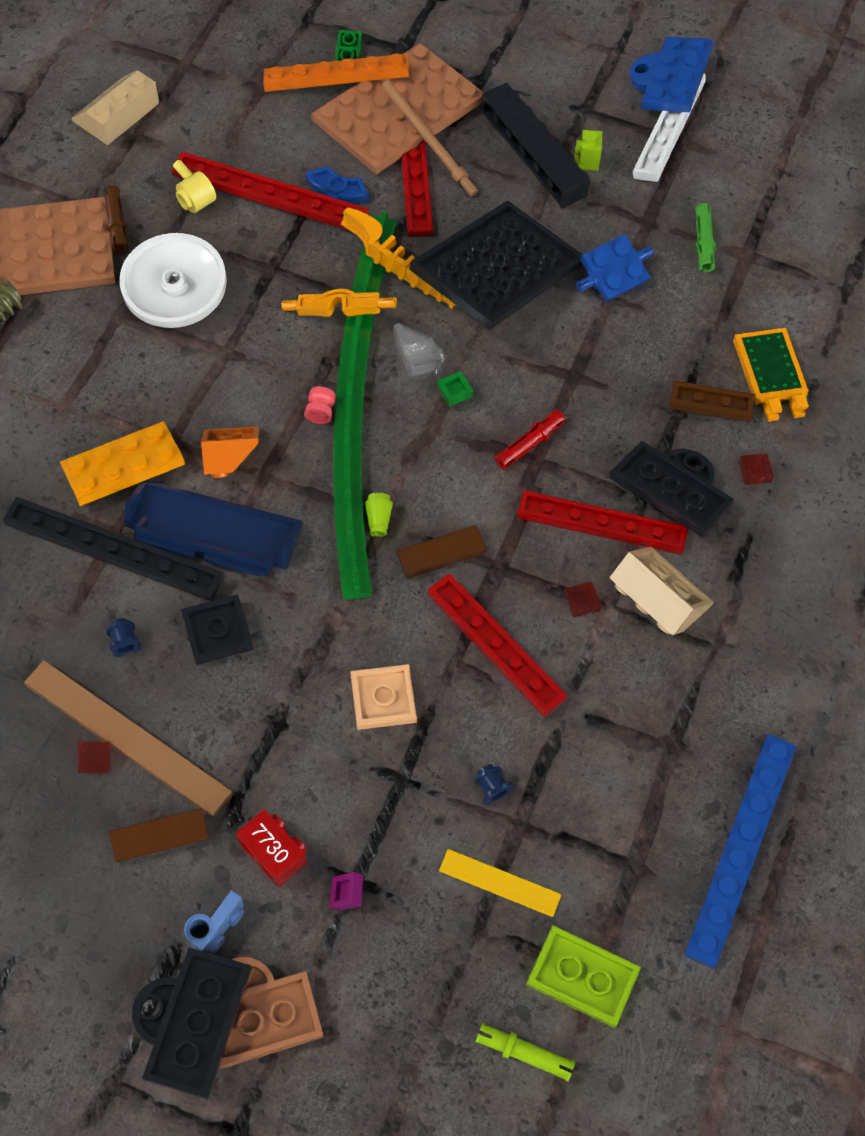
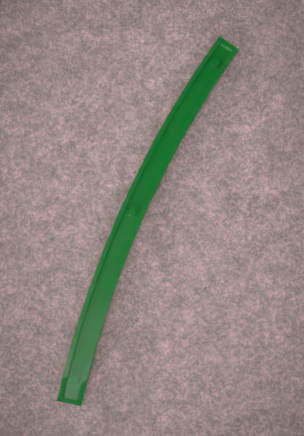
[333,210,398,601]

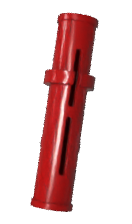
[494,409,566,470]

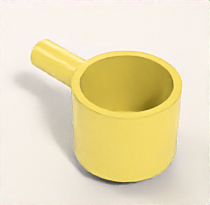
[173,160,217,213]

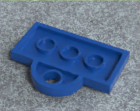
[630,37,713,112]

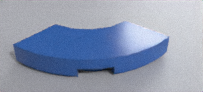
[305,166,370,204]

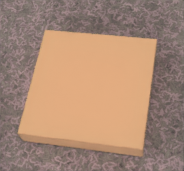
[350,664,417,730]

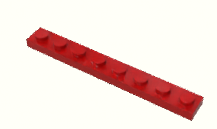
[171,151,369,231]

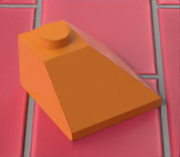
[201,426,260,478]

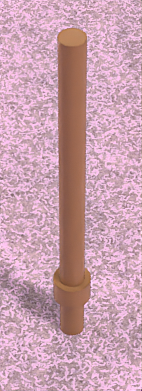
[382,80,479,198]

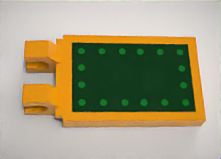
[733,328,809,422]

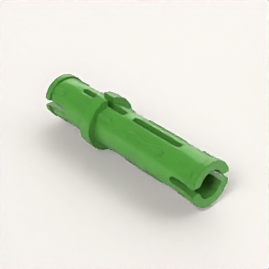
[695,203,716,272]

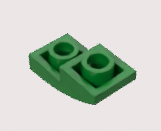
[335,30,362,61]

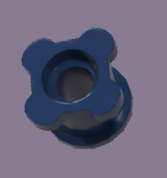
[106,618,142,657]
[474,764,513,805]

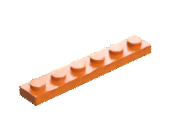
[263,53,409,92]

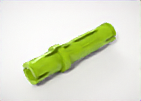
[475,1022,576,1082]

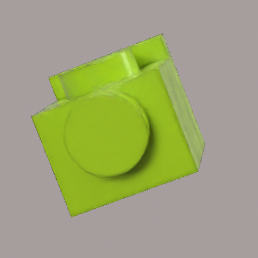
[574,130,603,171]

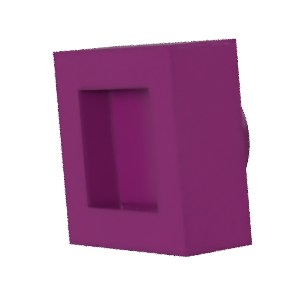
[330,872,363,911]

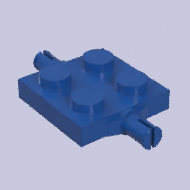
[576,234,654,303]

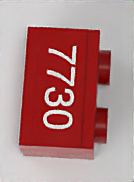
[235,809,307,888]

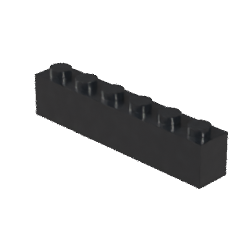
[481,82,590,208]

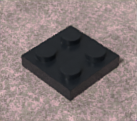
[181,594,254,665]

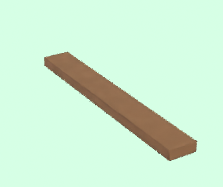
[24,660,233,819]

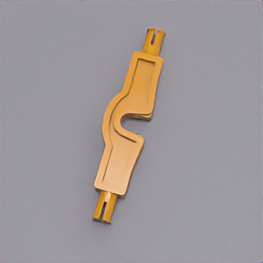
[281,289,397,317]

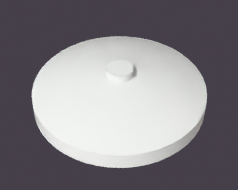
[120,233,227,328]

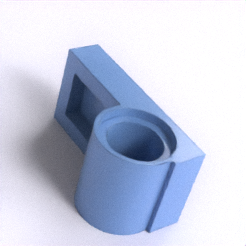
[184,890,244,953]

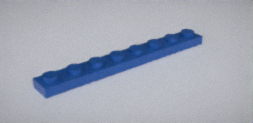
[684,734,796,969]

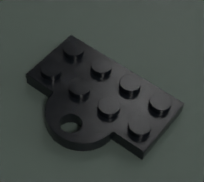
[609,441,734,538]
[132,947,252,1100]

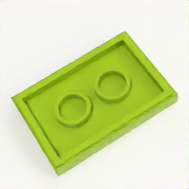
[526,925,641,1028]

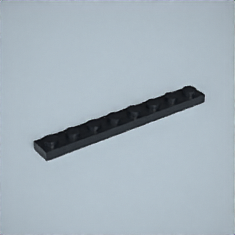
[3,497,224,601]

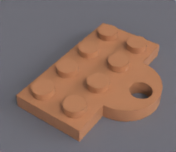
[218,957,324,1070]

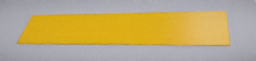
[439,849,561,917]

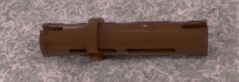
[103,185,129,254]

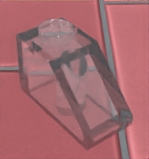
[393,323,444,382]

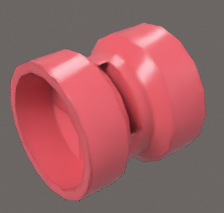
[304,386,336,425]

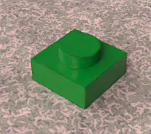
[437,371,473,407]

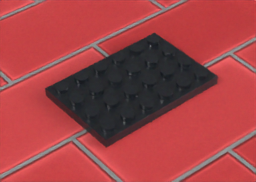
[409,200,583,330]

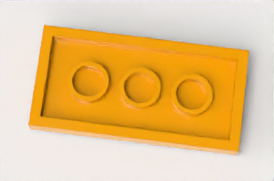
[60,421,185,506]

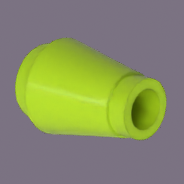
[365,493,393,537]

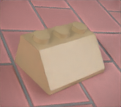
[72,70,159,146]
[609,547,714,635]

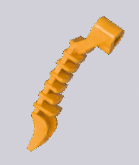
[341,207,457,309]

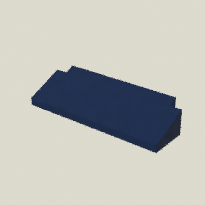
[125,480,303,577]

